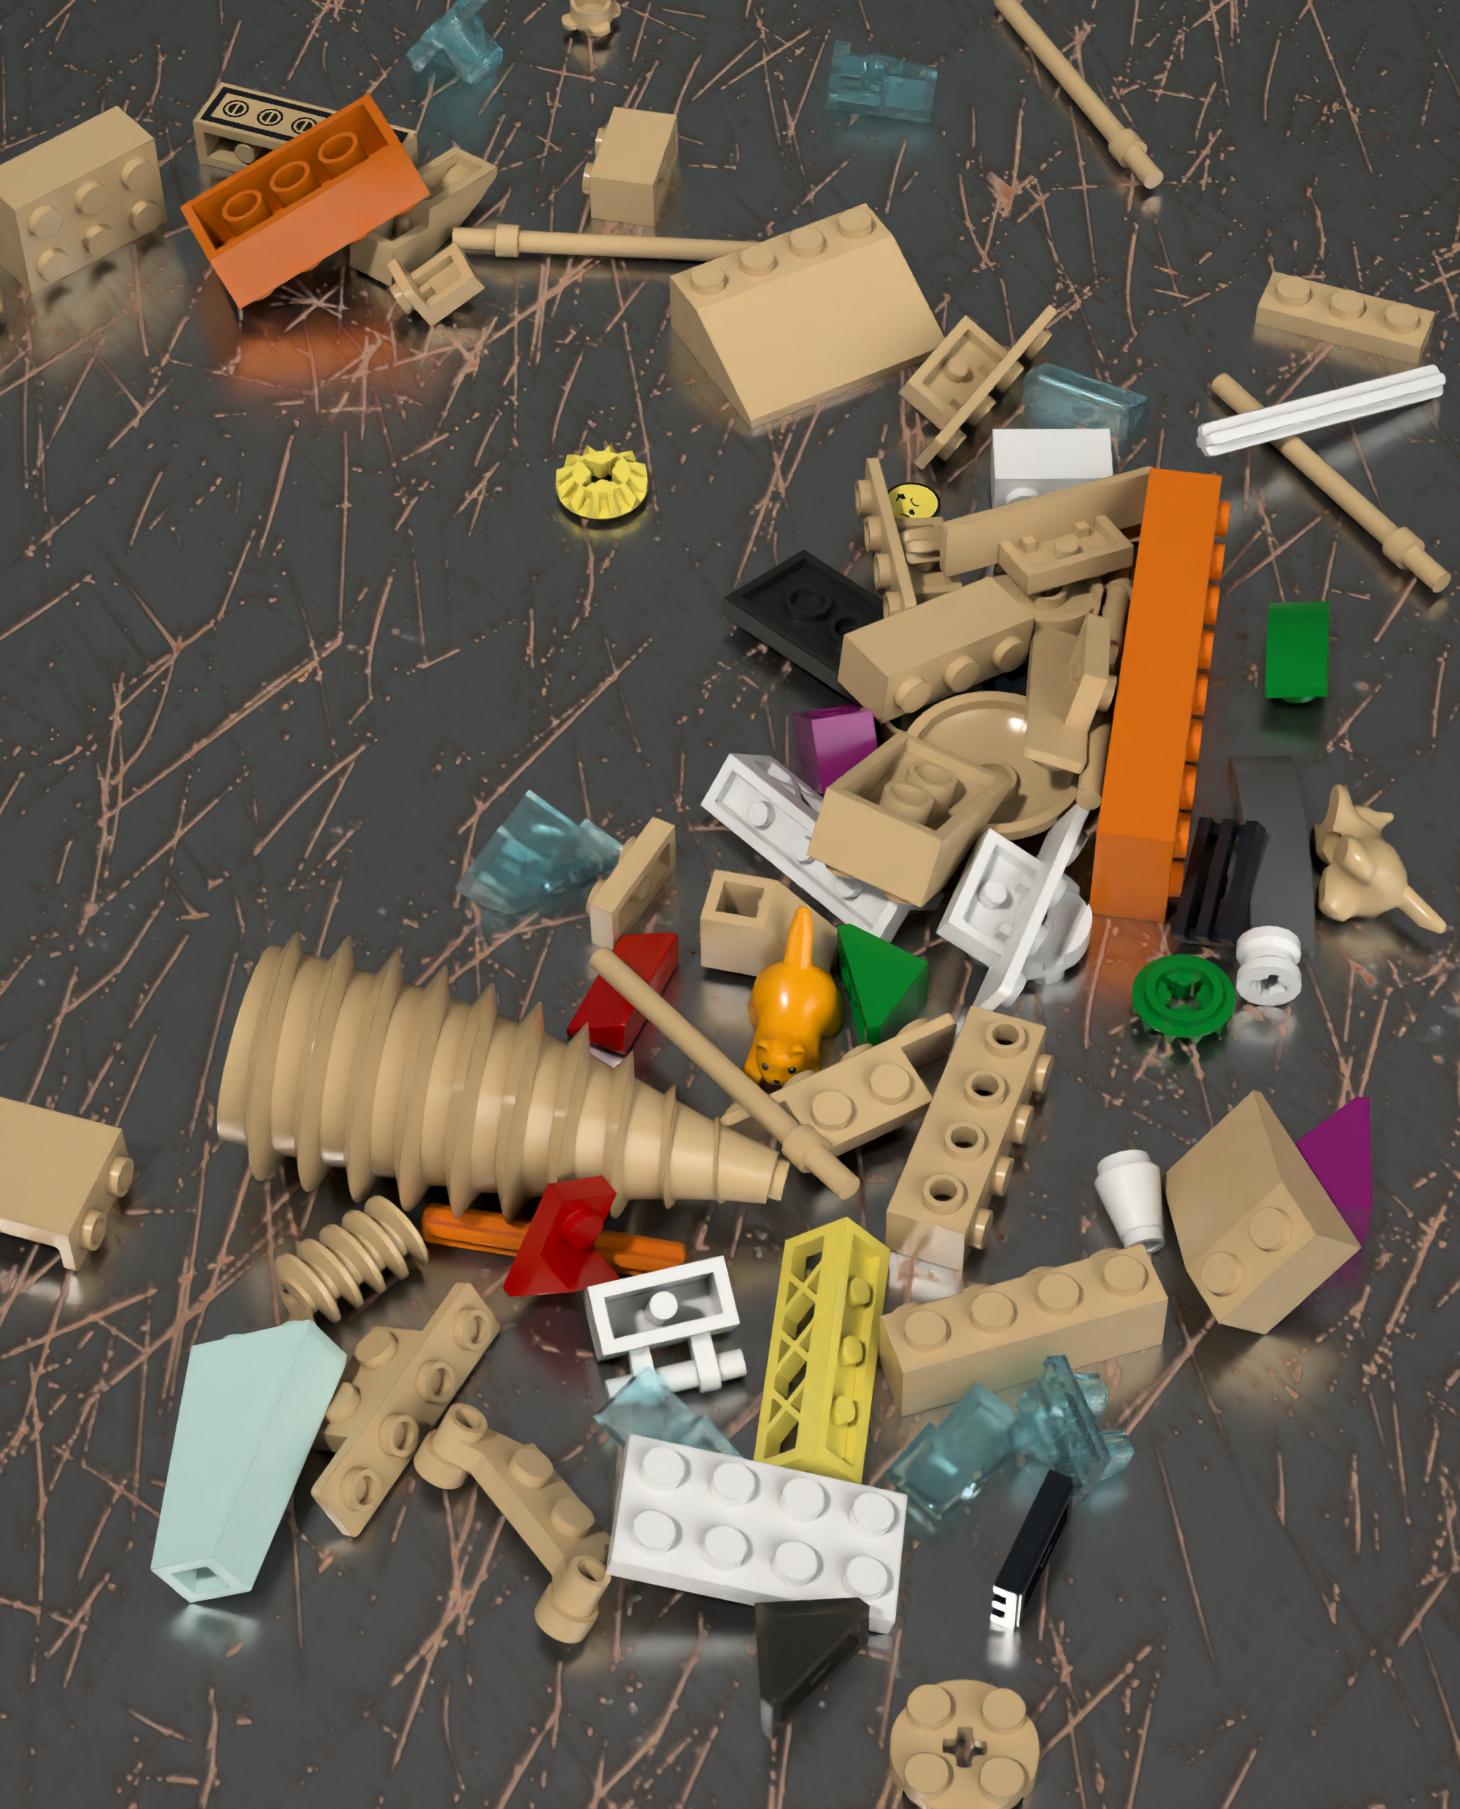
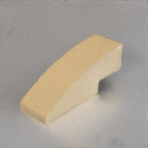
[349,146,498,286]

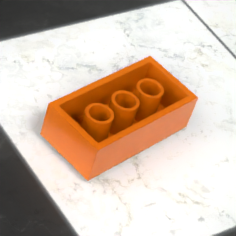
[180,93,431,309]

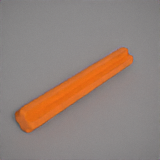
[421,1203,687,1276]

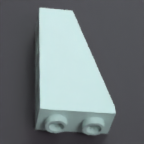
[150,1319,347,1603]

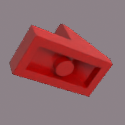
[502,1175,620,1297]

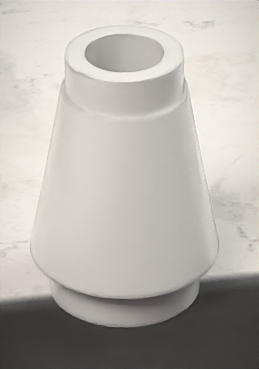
[1094,1150,1165,1254]

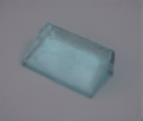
[1022,363,1150,440]

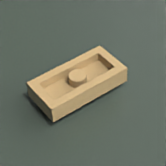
[586,817,676,951]

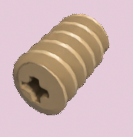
[274,1196,429,1324]

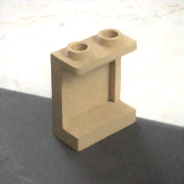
[0,1097,134,1271]

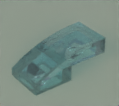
[593,1366,744,1459]
[884,1382,1033,1520]

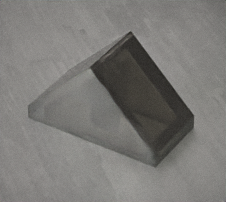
[754,1597,870,1740]

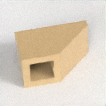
[700,869,837,976]

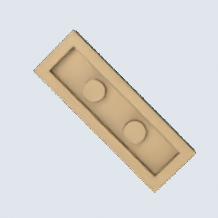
[1255,271,1435,365]

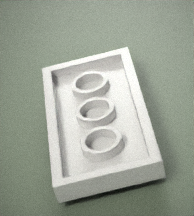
[605,1434,907,1635]

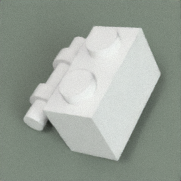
[582,1255,747,1408]

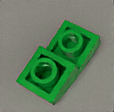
[1265,601,1331,703]

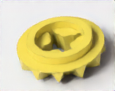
[556,444,648,519]

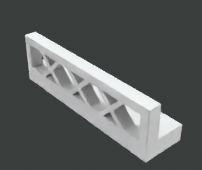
[701,753,945,943]

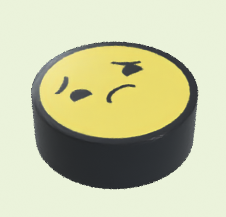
[888,482,941,519]

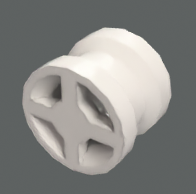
[1236,926,1302,1006]

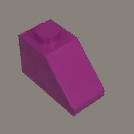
[792,704,878,794]
[1294,1097,1373,1247]

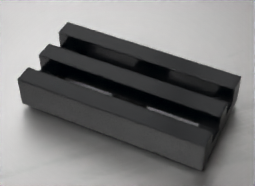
[1171,817,1266,948]
[990,1469,1075,1630]

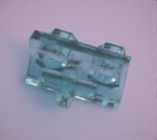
[1007,1355,1134,1501]

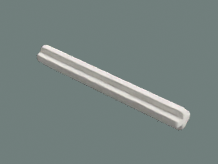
[1195,364,1446,457]

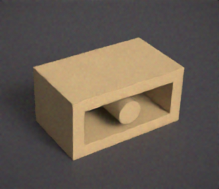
[582,107,678,227]

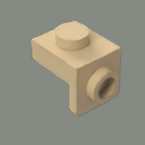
[386,242,485,327]

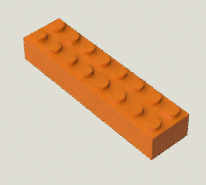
[1090,468,1231,923]

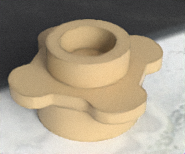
[561,0,621,37]

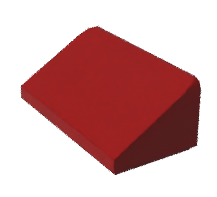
[566,932,679,1056]

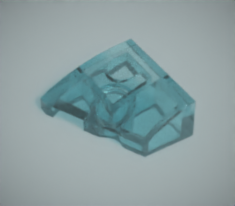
[825,40,937,124]
[455,790,623,914]

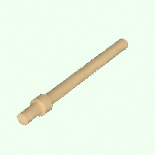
[993,0,1163,189]
[452,224,759,262]
[1211,373,1451,593]
[589,947,860,1200]

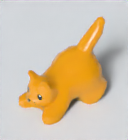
[742,906,843,1088]

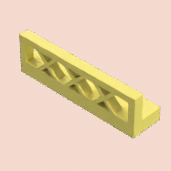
[753,1216,891,1484]

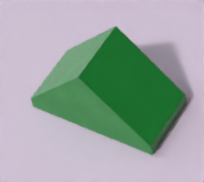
[837,924,928,1046]

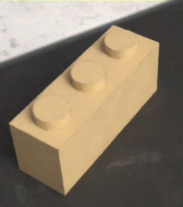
[838,576,1035,724]

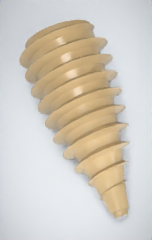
[217,930,791,1225]

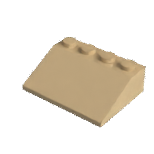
[669,203,945,429]

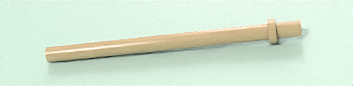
[1076,566,1133,810]

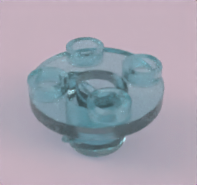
[404,0,504,86]

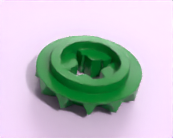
[1131,954,1236,1046]

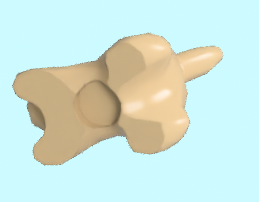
[1310,784,1447,934]

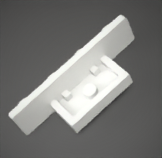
[936,804,1090,1011]

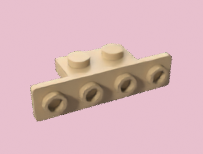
[898,304,1058,470]
[855,458,962,618]
[940,466,1153,596]
[1022,612,1118,774]
[719,1013,957,1157]
[311,1282,500,1537]

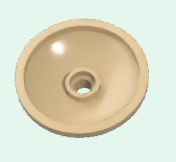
[906,691,1079,841]

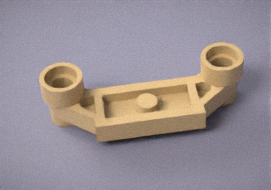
[413,1403,611,1643]

